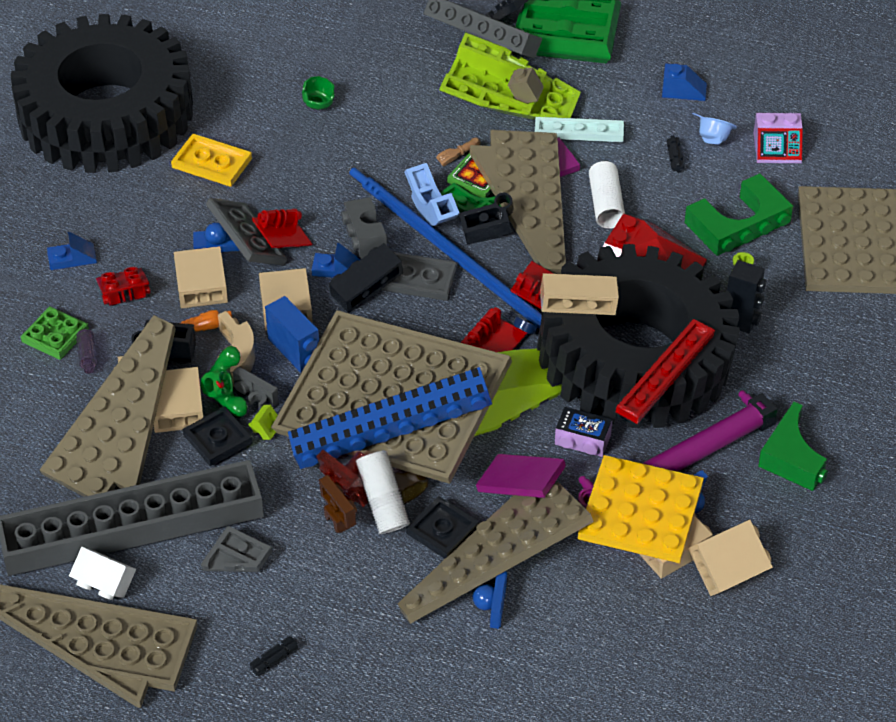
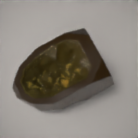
[394,472,429,504]

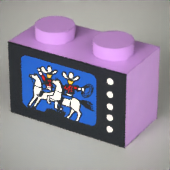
[555,407,612,457]

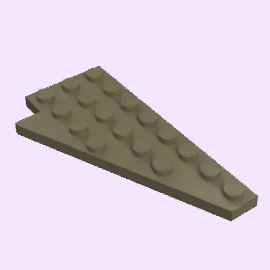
[469,130,566,274]
[40,315,176,497]
[397,482,594,624]
[0,584,198,708]

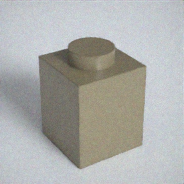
[508,67,544,103]

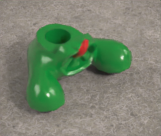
[201,345,248,418]

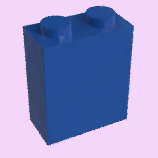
[265,296,319,373]

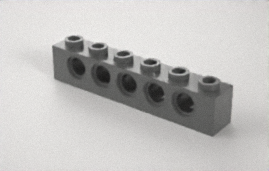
[423,0,543,58]

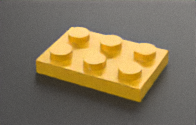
[171,134,252,187]

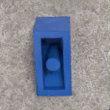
[662,63,707,101]

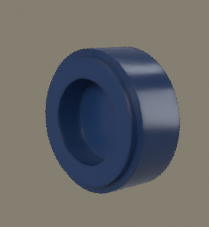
[513,316,538,335]

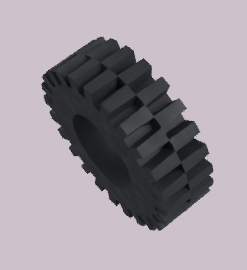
[11,14,193,173]
[537,244,740,428]

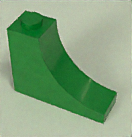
[758,402,828,491]

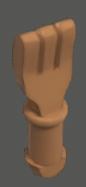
[436,138,481,167]

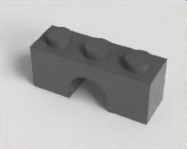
[341,197,387,259]

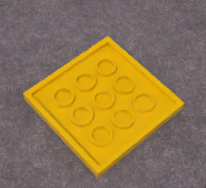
[578,455,704,563]

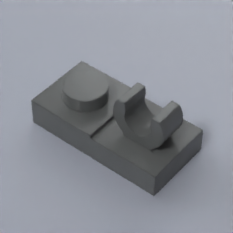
[233,367,279,410]

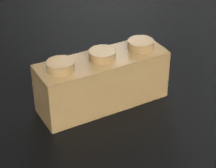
[540,273,619,315]

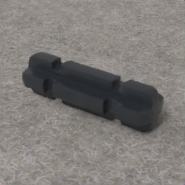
[667,135,685,173]
[249,636,298,676]

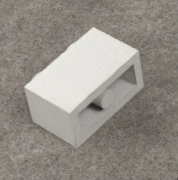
[69,547,136,600]

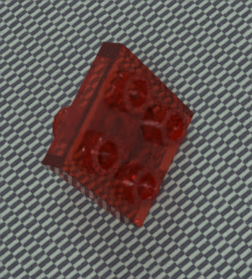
[316,450,369,507]

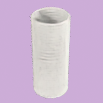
[589,161,625,228]
[356,451,410,534]

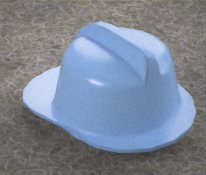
[692,113,737,145]

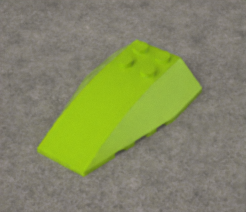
[439,32,581,120]
[475,348,562,436]

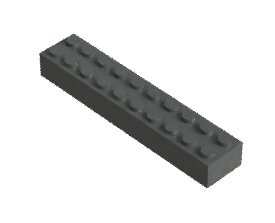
[0,460,264,576]

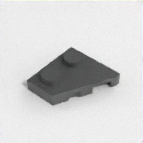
[200,526,273,572]

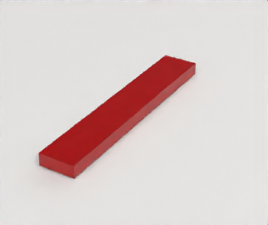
[616,319,715,424]

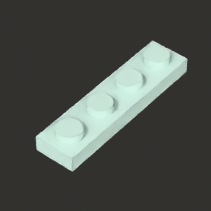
[535,117,624,142]

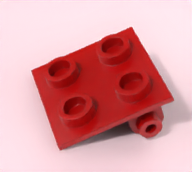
[252,209,312,248]
[510,261,554,309]
[96,267,150,306]
[461,307,527,352]

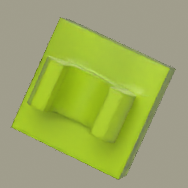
[248,404,278,440]

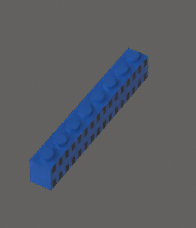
[288,367,492,469]

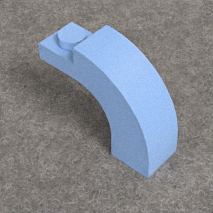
[404,163,459,226]

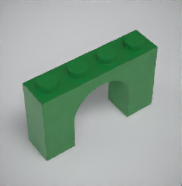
[684,173,793,256]

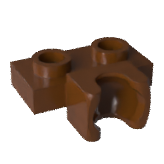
[319,475,357,533]

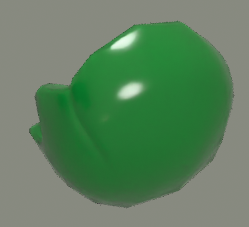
[302,76,335,110]

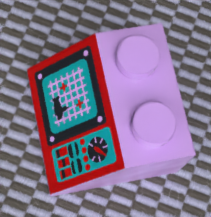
[753,113,803,163]

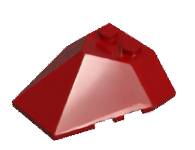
[603,214,707,270]

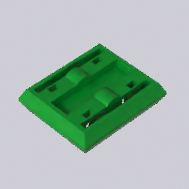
[516,0,621,63]

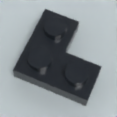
[485,0,528,21]

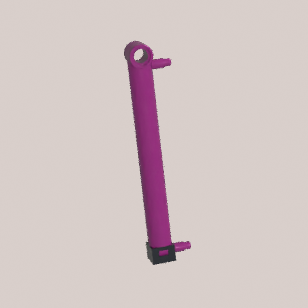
[578,390,778,509]

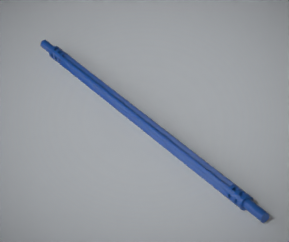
[349,167,542,329]

